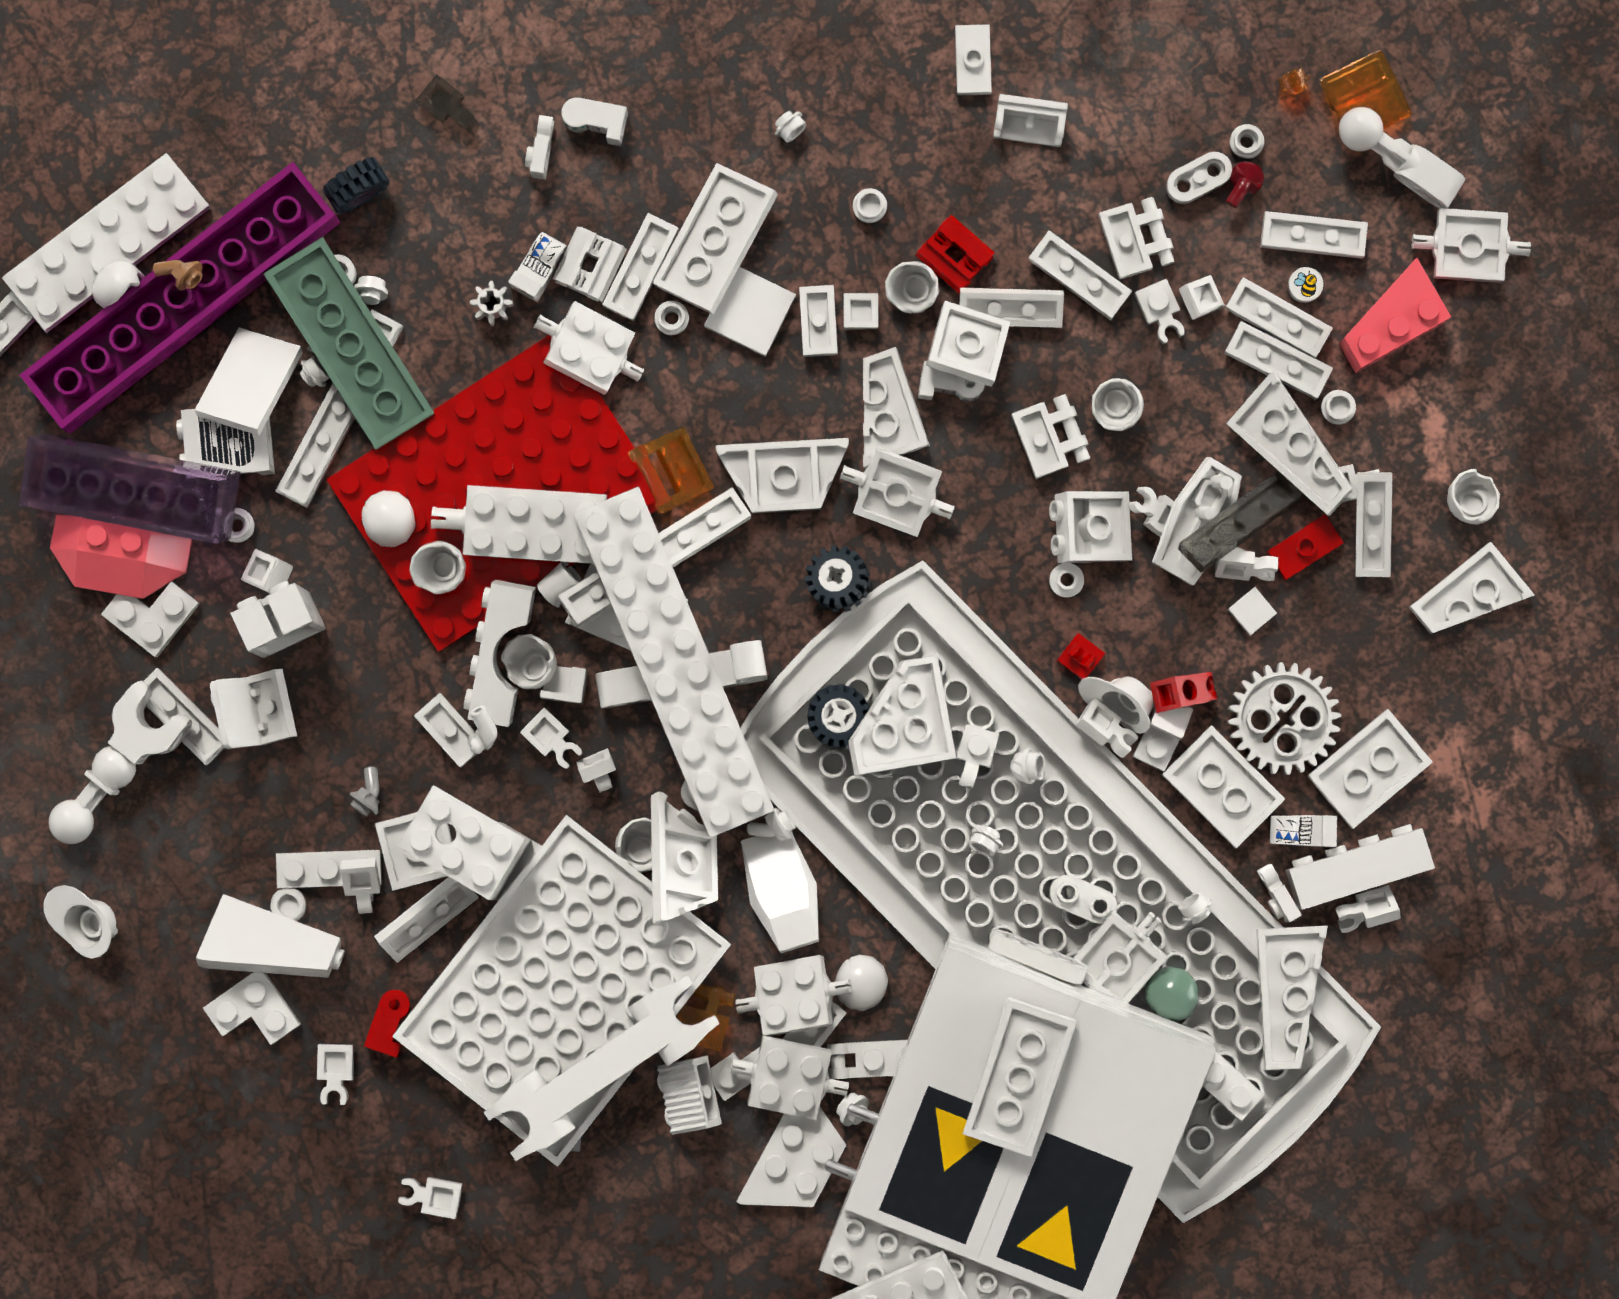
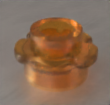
[1277,67,1311,96]

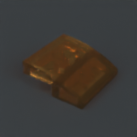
[1318,50,1413,129]

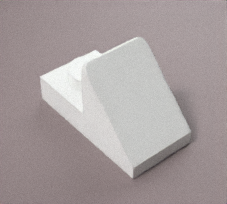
[1132,707,1193,772]

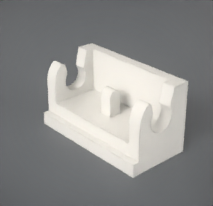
[993,94,1068,147]

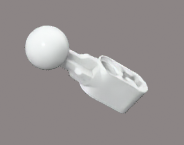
[1339,107,1465,209]

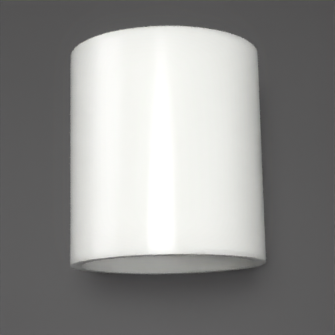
[537,562,583,607]

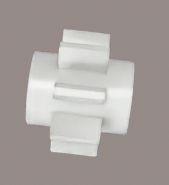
[470,281,514,326]

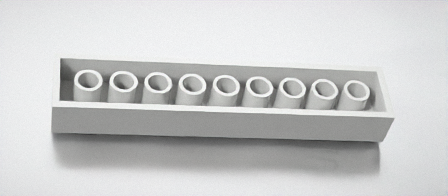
[573,486,775,838]

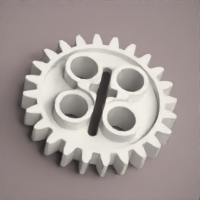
[1227,662,1341,775]

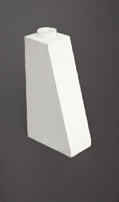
[196,894,345,978]

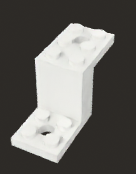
[397,785,542,901]

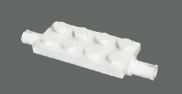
[431,485,607,564]

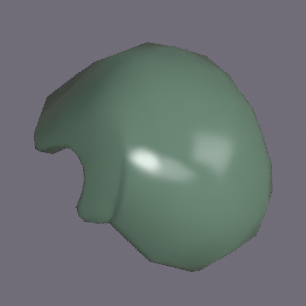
[1145,966,1199,1022]

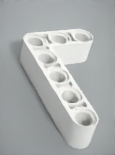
[595,640,768,708]

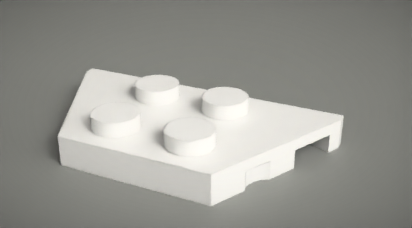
[716,438,849,513]
[651,792,718,924]
[736,1106,846,1207]

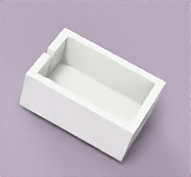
[230,581,326,658]

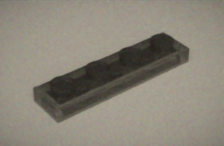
[1178,471,1304,573]

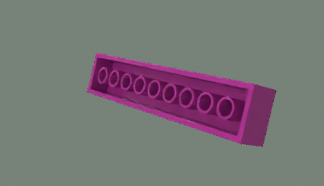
[19,162,341,434]

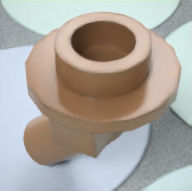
[153,260,203,291]

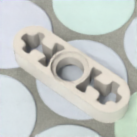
[988,930,1088,984]

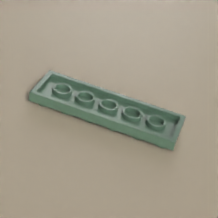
[264,237,435,450]

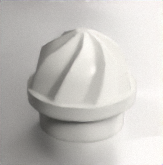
[1010,749,1045,784]

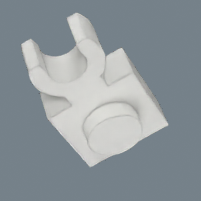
[525,115,555,180]
[1134,278,1184,345]
[1128,487,1174,538]
[1215,547,1278,581]
[1075,697,1138,758]
[520,708,583,769]
[1257,864,1302,922]
[317,1044,354,1105]
[398,1177,463,1219]

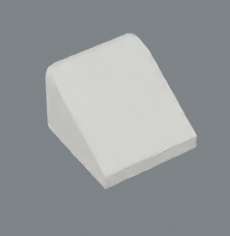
[241,549,293,593]

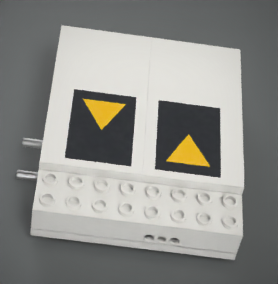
[819,934,1215,1299]

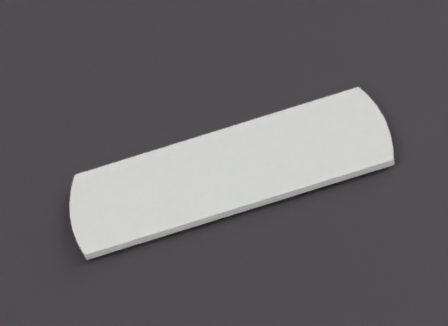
[740,561,1381,1223]

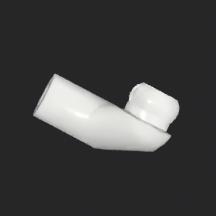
[467,705,498,754]

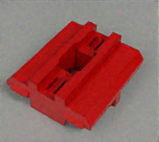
[915,215,995,294]

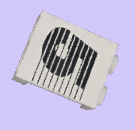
[176,409,275,482]

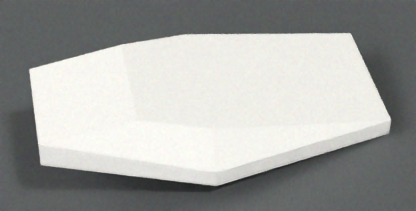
[1152,457,1242,585]
[741,836,819,953]

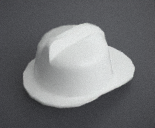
[1078,676,1155,734]
[44,885,118,959]

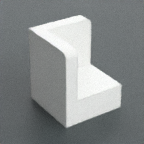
[540,666,588,705]

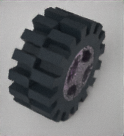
[323,157,390,215]

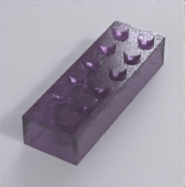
[19,433,240,544]

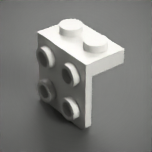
[210,669,297,749]

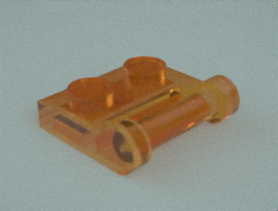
[628,427,715,515]

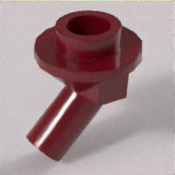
[1225,161,1264,209]

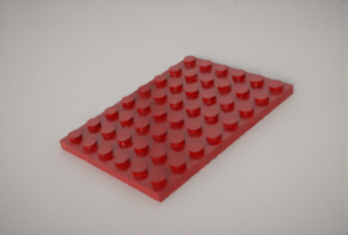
[326,335,670,653]

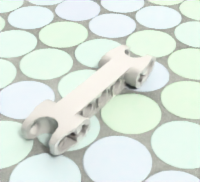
[484,975,720,1161]

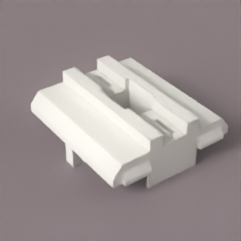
[553,227,627,302]

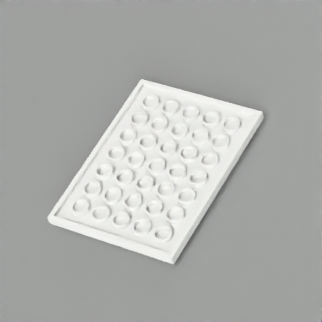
[392,815,731,1167]

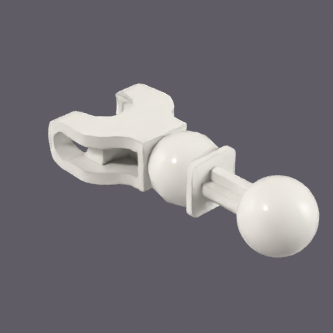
[49,681,192,844]

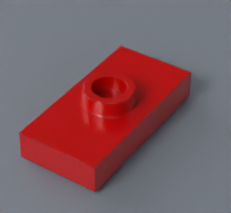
[1266,514,1344,581]

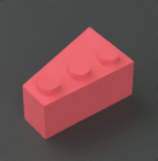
[1339,258,1451,373]

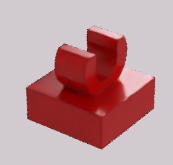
[1056,633,1105,680]

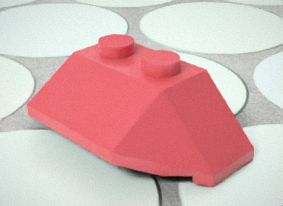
[50,515,193,599]

